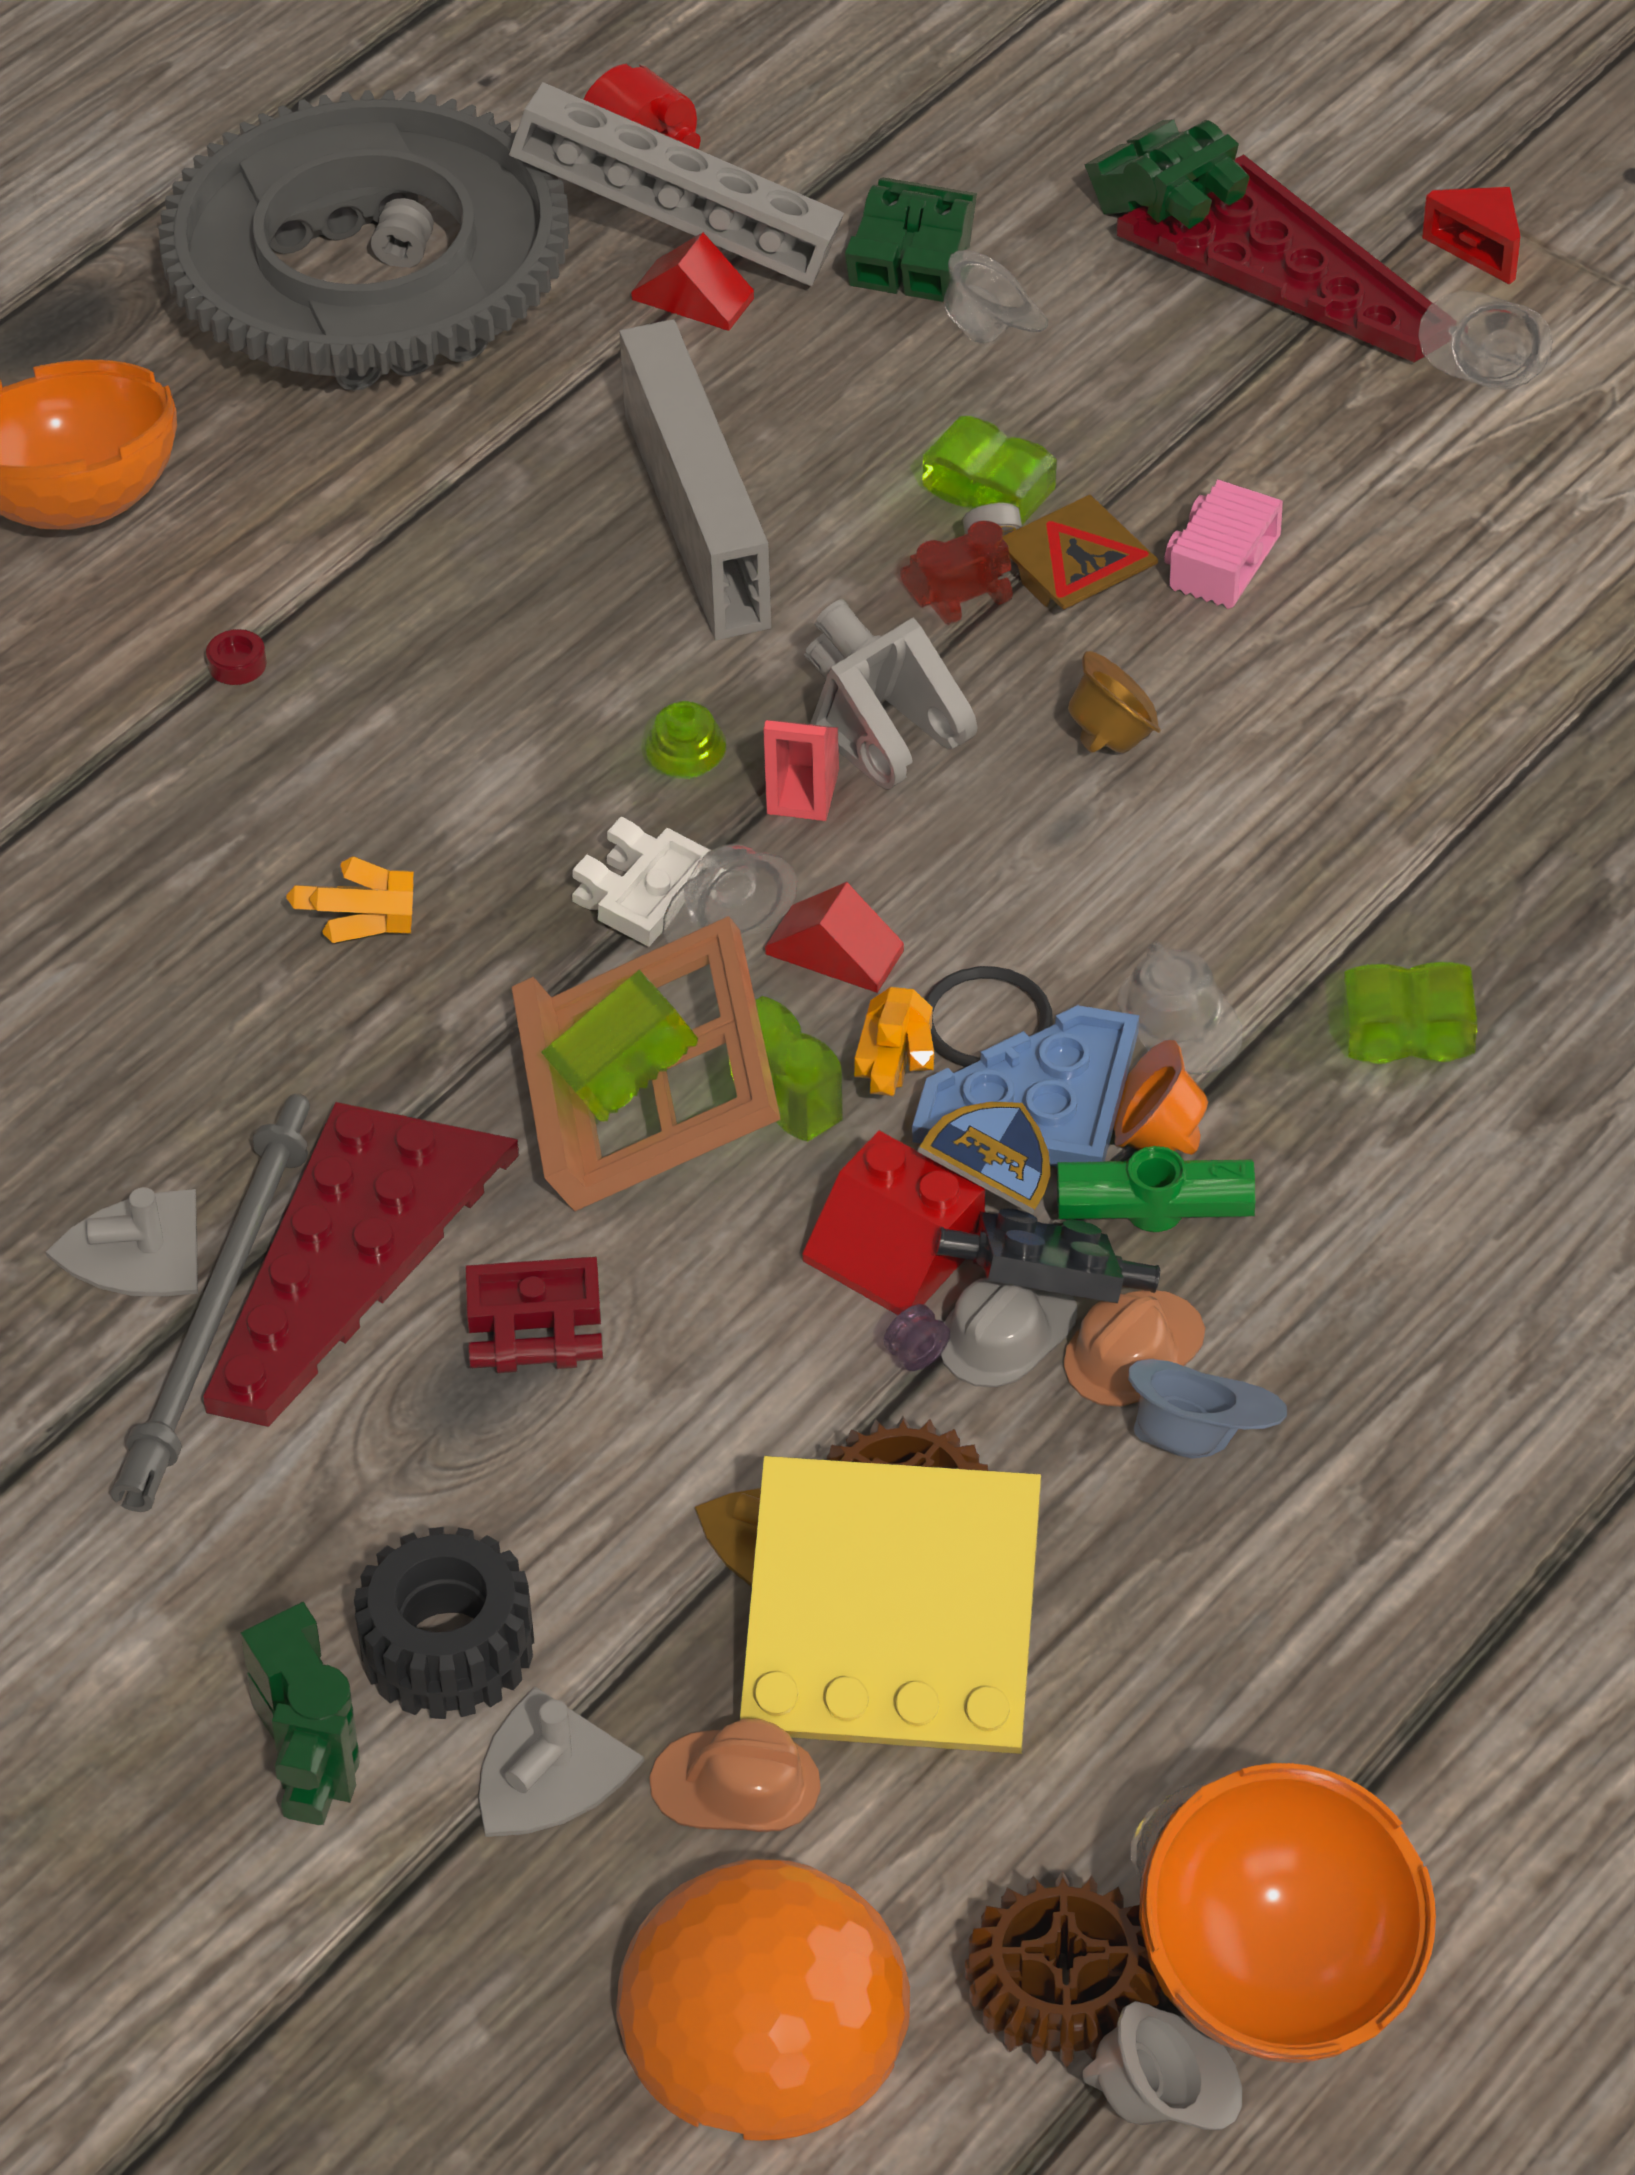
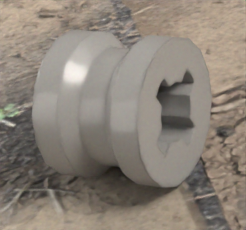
[371,198,434,268]

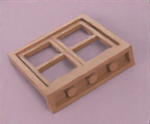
[512,916,781,1211]

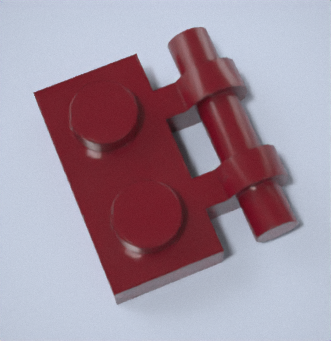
[466,1256,603,1373]

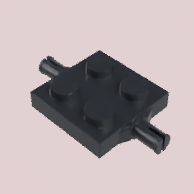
[935,1208,1160,1303]

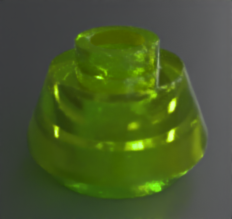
[645,701,726,779]

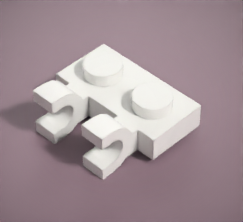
[572,816,718,947]

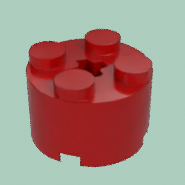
[583,63,701,149]

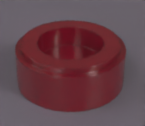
[206,629,267,685]

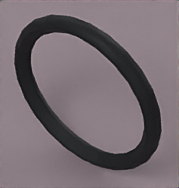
[925,966,1053,1067]

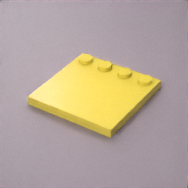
[740,1456,1041,1754]

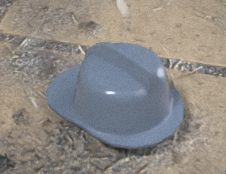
[1128,1359,1287,1459]

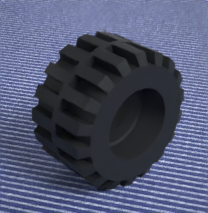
[354,1527,535,1719]

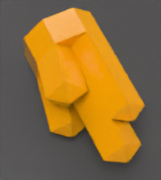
[286,856,414,943]
[854,987,934,1096]

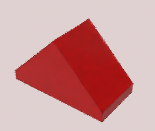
[1422,187,1521,285]
[631,232,754,331]
[765,882,904,993]

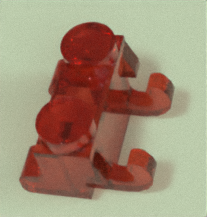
[900,520,1013,625]

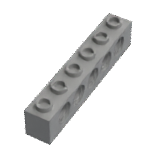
[509,82,844,287]

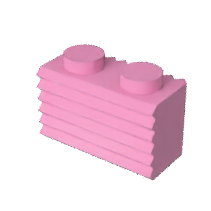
[1165,479,1283,609]

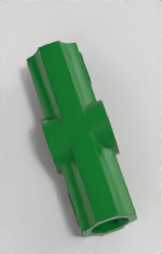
[1057,1146,1256,1232]

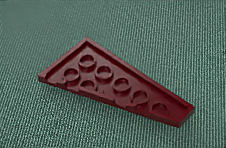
[1117,154,1458,362]
[203,1102,519,1427]

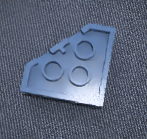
[912,1005,1139,1167]

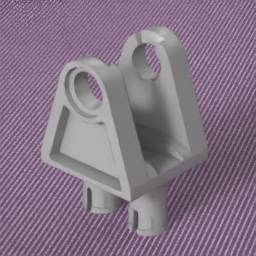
[804,599,977,789]

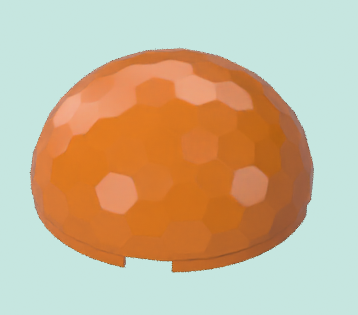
[0,360,177,530]
[1139,1763,1436,2063]
[616,1860,910,2141]

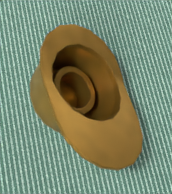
[1068,651,1161,754]

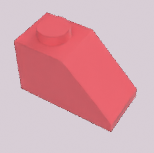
[763,720,839,821]

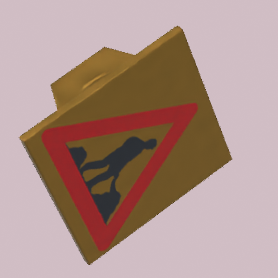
[996,494,1158,610]

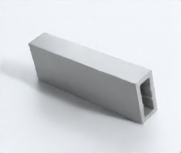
[619,319,771,641]

